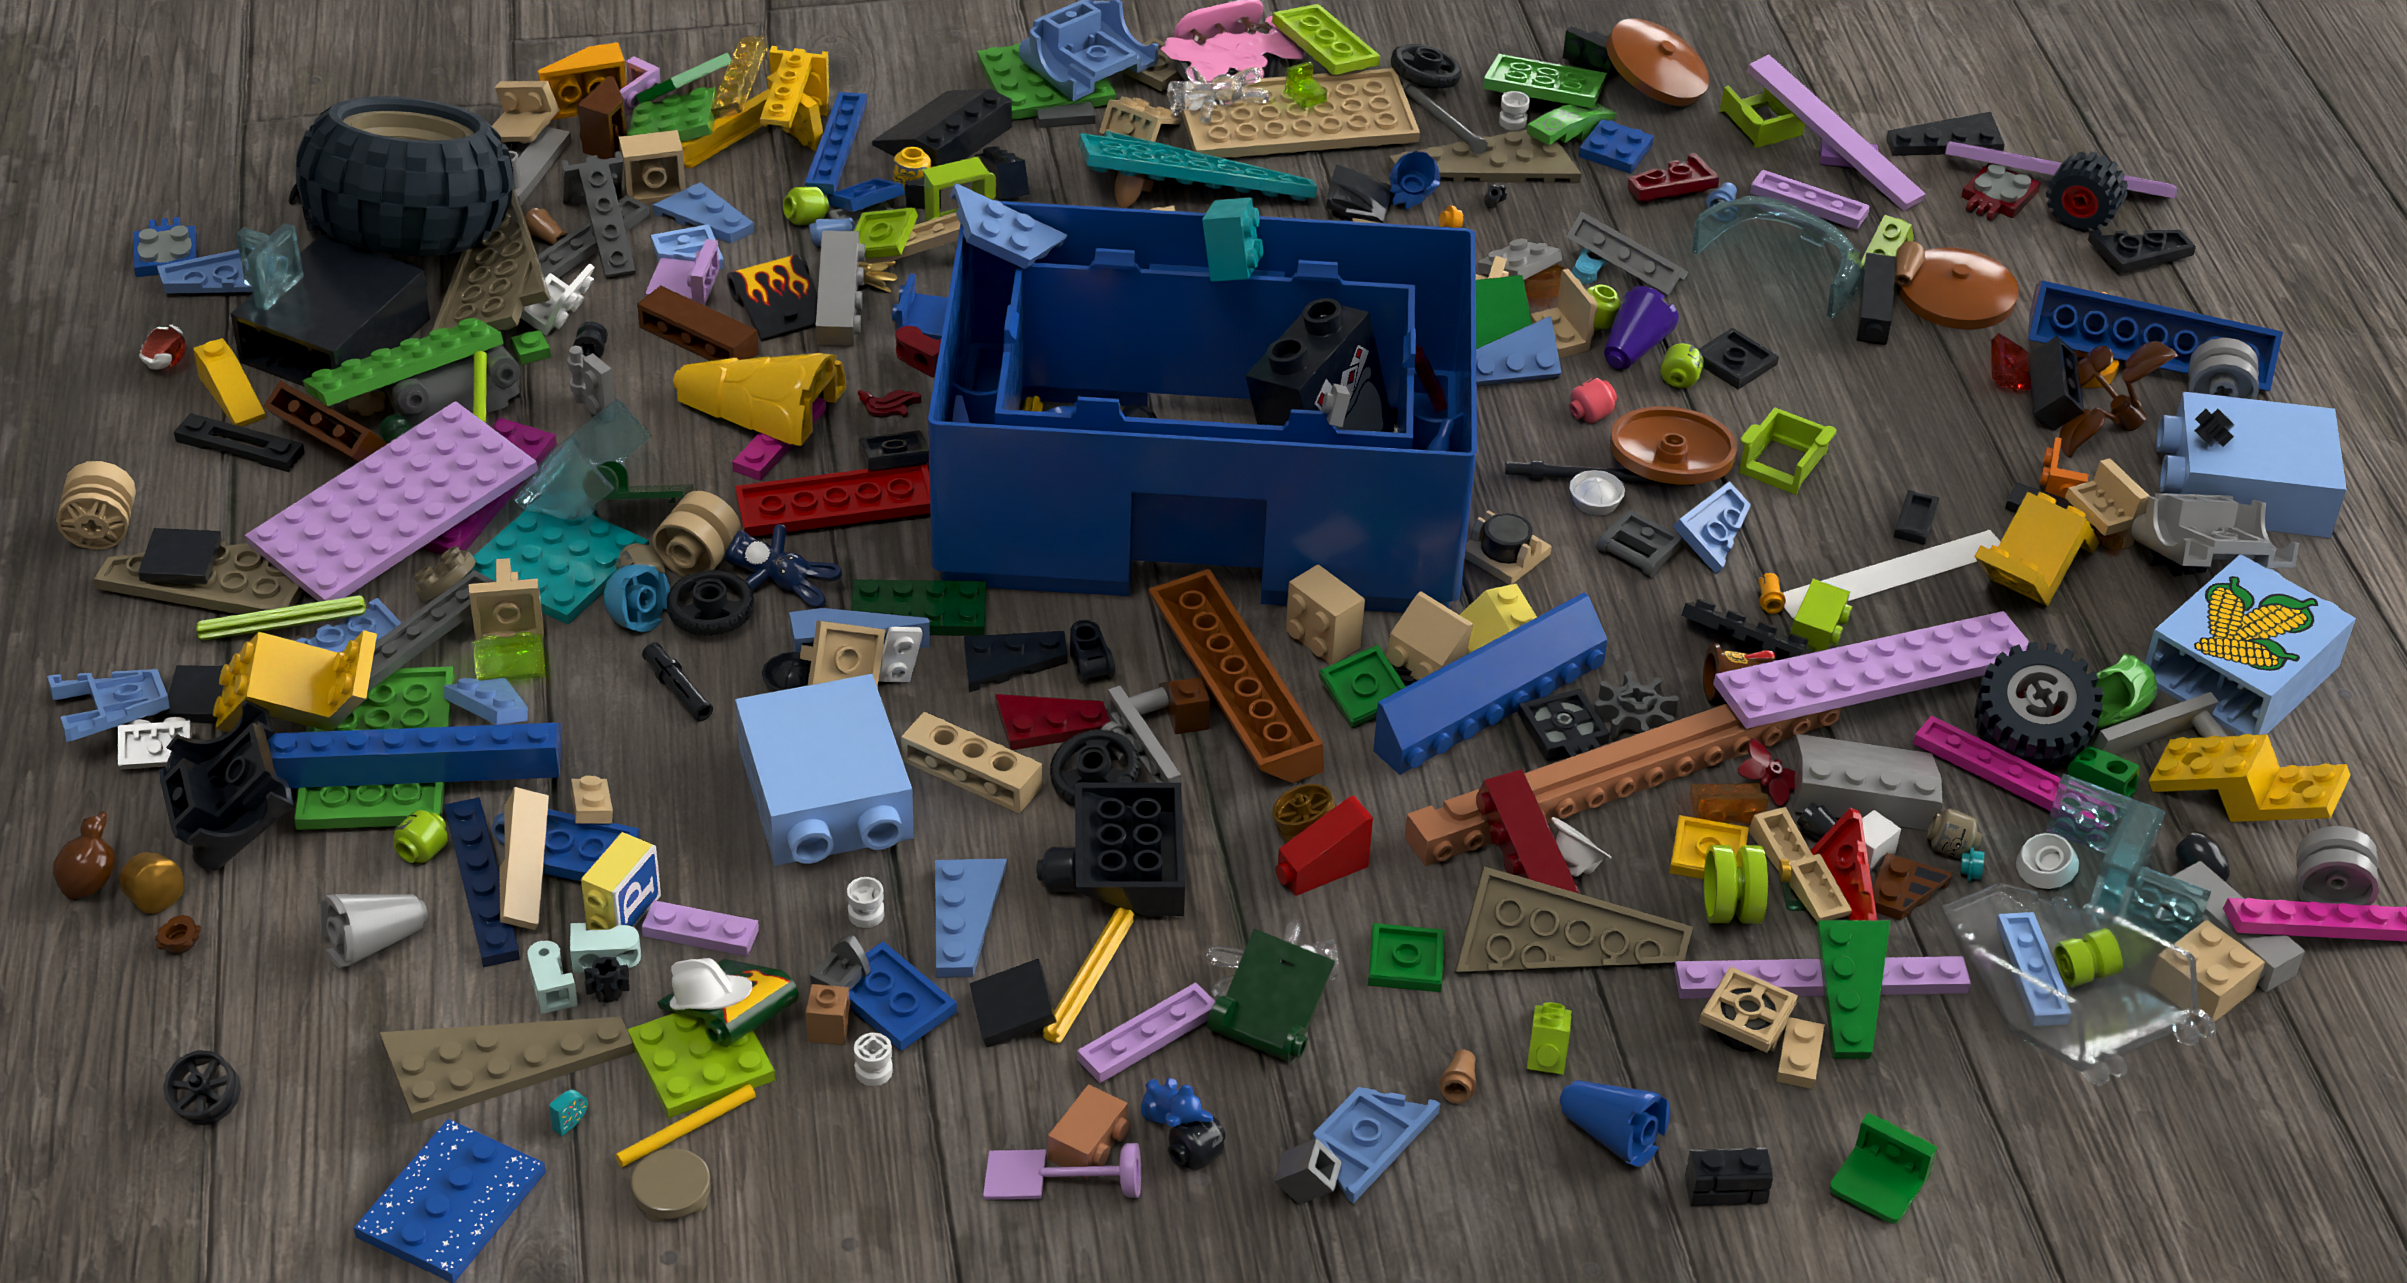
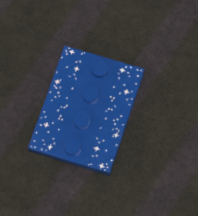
[354,1119,546,1283]

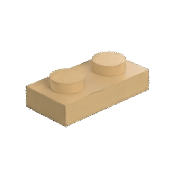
[571,776,613,823]
[1776,1017,1825,1089]

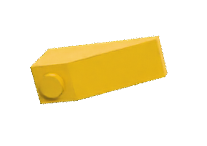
[193,338,266,427]

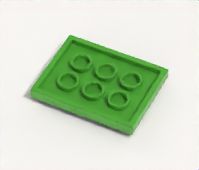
[1482,54,1607,108]

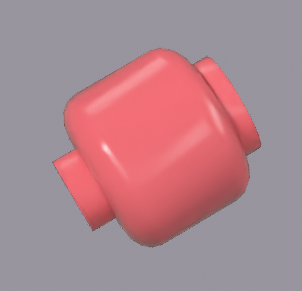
[1569,378,1617,424]

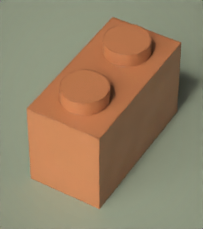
[1048,1084,1130,1179]

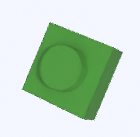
[511,330,551,365]

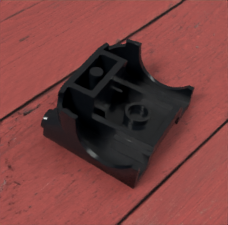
[159,699,294,870]

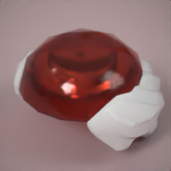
[139,325,187,370]

